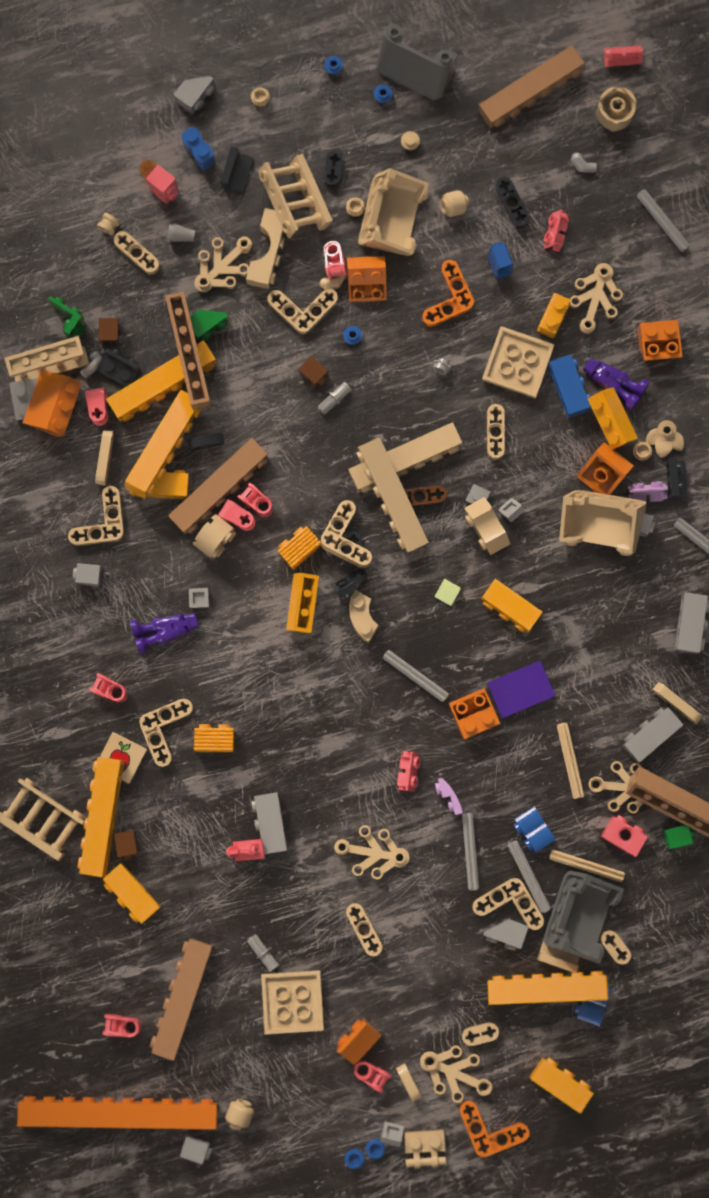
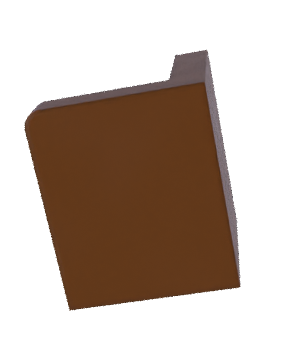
[99,318,120,344]

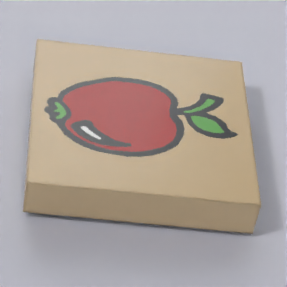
[100,732,148,784]

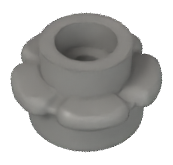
[433,358,451,375]

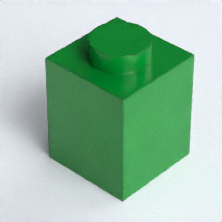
[663,825,695,849]

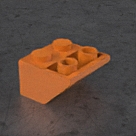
[347,256,387,302]
[637,320,682,361]
[449,688,500,740]
[337,1019,381,1066]

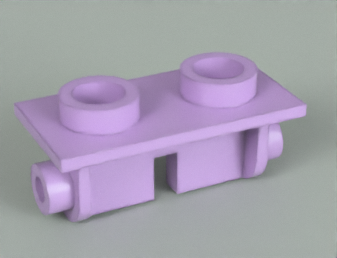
[627,482,668,502]

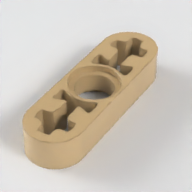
[114,231,159,275]
[487,404,505,460]
[95,430,114,486]
[652,682,702,725]
[346,903,382,956]

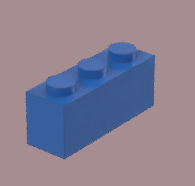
[548,354,591,418]

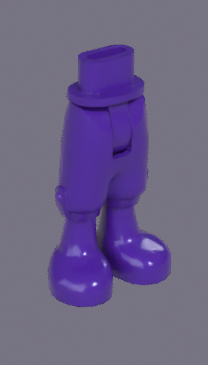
[583,358,650,411]
[130,613,199,655]

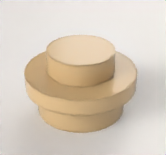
[251,88,270,106]
[401,131,420,150]
[346,197,365,216]
[633,442,652,461]

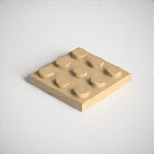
[482,326,554,399]
[261,970,324,1034]

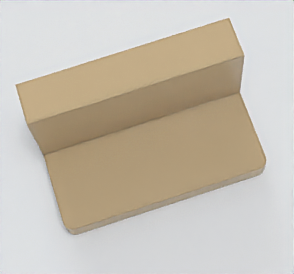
[537,940,579,973]

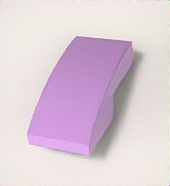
[435,778,463,815]

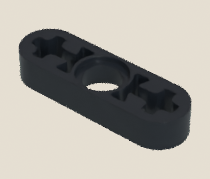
[496,177,529,229]

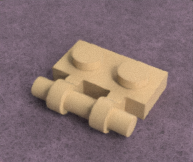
[404,1130,446,1169]

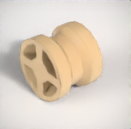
[97,213,120,236]

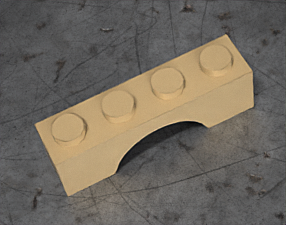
[246,208,285,289]

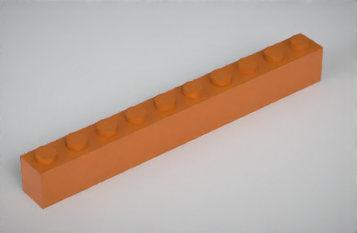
[17,1096,218,1129]

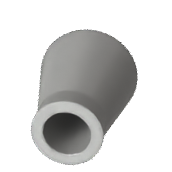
[167,223,195,242]

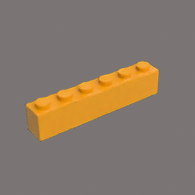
[106,340,217,422]
[125,390,202,499]
[78,757,125,877]
[488,971,609,1005]

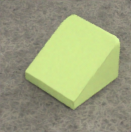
[435,579,461,606]

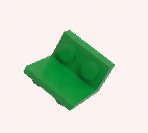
[48,296,87,339]

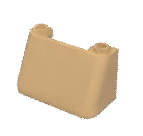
[358,168,429,256]
[559,490,646,556]

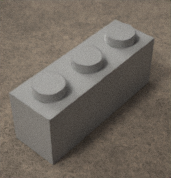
[674,592,709,654]
[622,707,683,763]
[251,793,287,854]

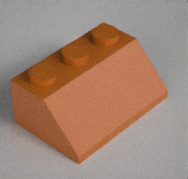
[22,370,82,437]

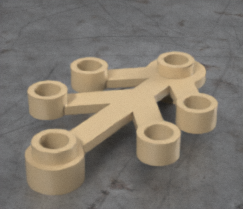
[194,237,252,292]
[570,263,623,334]
[588,761,644,813]
[334,825,409,879]
[420,1045,492,1103]

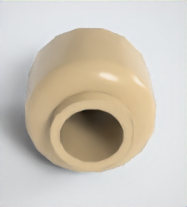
[440,190,469,217]
[226,1099,254,1131]

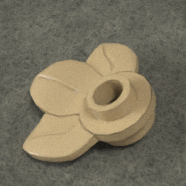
[646,420,684,458]

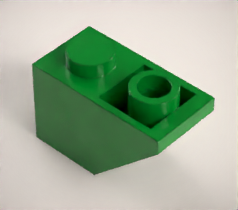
[190,309,230,342]

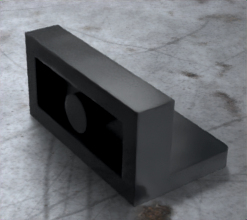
[221,146,253,193]

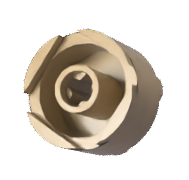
[596,87,636,131]
[193,514,237,559]

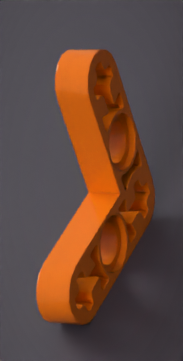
[422,260,474,327]
[460,1100,529,1157]

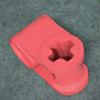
[324,241,348,280]
[85,388,109,426]
[237,482,273,517]
[218,499,256,531]
[89,673,128,703]
[102,1014,142,1037]
[354,1060,392,1093]

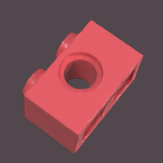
[146,165,179,204]
[600,815,648,857]

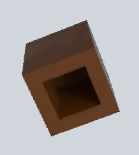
[298,355,328,388]
[114,831,139,860]

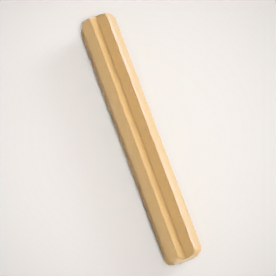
[557,723,584,799]
[549,850,625,882]

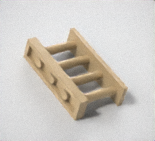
[258,154,333,238]
[5,336,89,382]
[0,778,85,861]

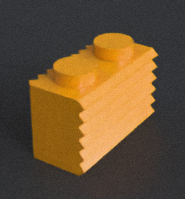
[537,293,571,339]
[278,526,321,570]
[194,724,234,752]

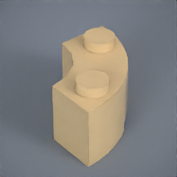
[464,497,510,555]
[349,590,378,644]

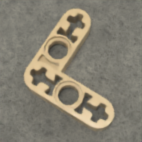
[268,289,338,334]
[68,486,124,546]
[320,500,372,568]
[139,699,193,767]
[472,878,544,930]

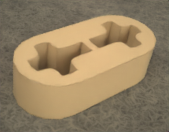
[600,931,631,964]
[462,1022,499,1046]
[396,1064,422,1102]

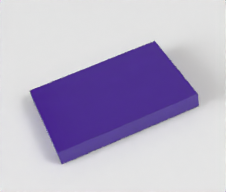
[487,661,555,718]

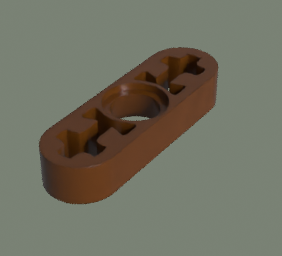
[404,485,447,507]

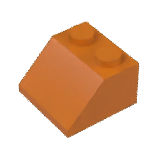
[576,442,633,495]

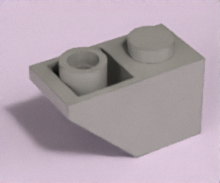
[173,76,215,114]
[483,919,529,951]

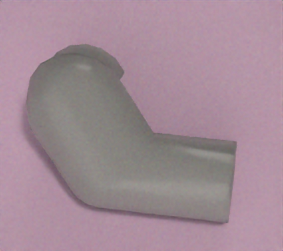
[571,153,596,172]
[80,351,103,378]

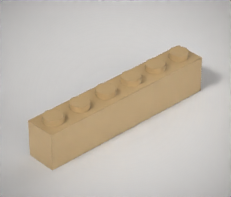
[349,422,462,493]
[356,438,429,552]

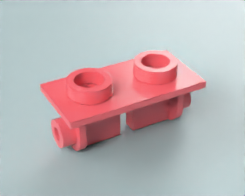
[604,46,643,67]
[544,210,569,251]
[397,751,421,792]
[226,839,265,861]

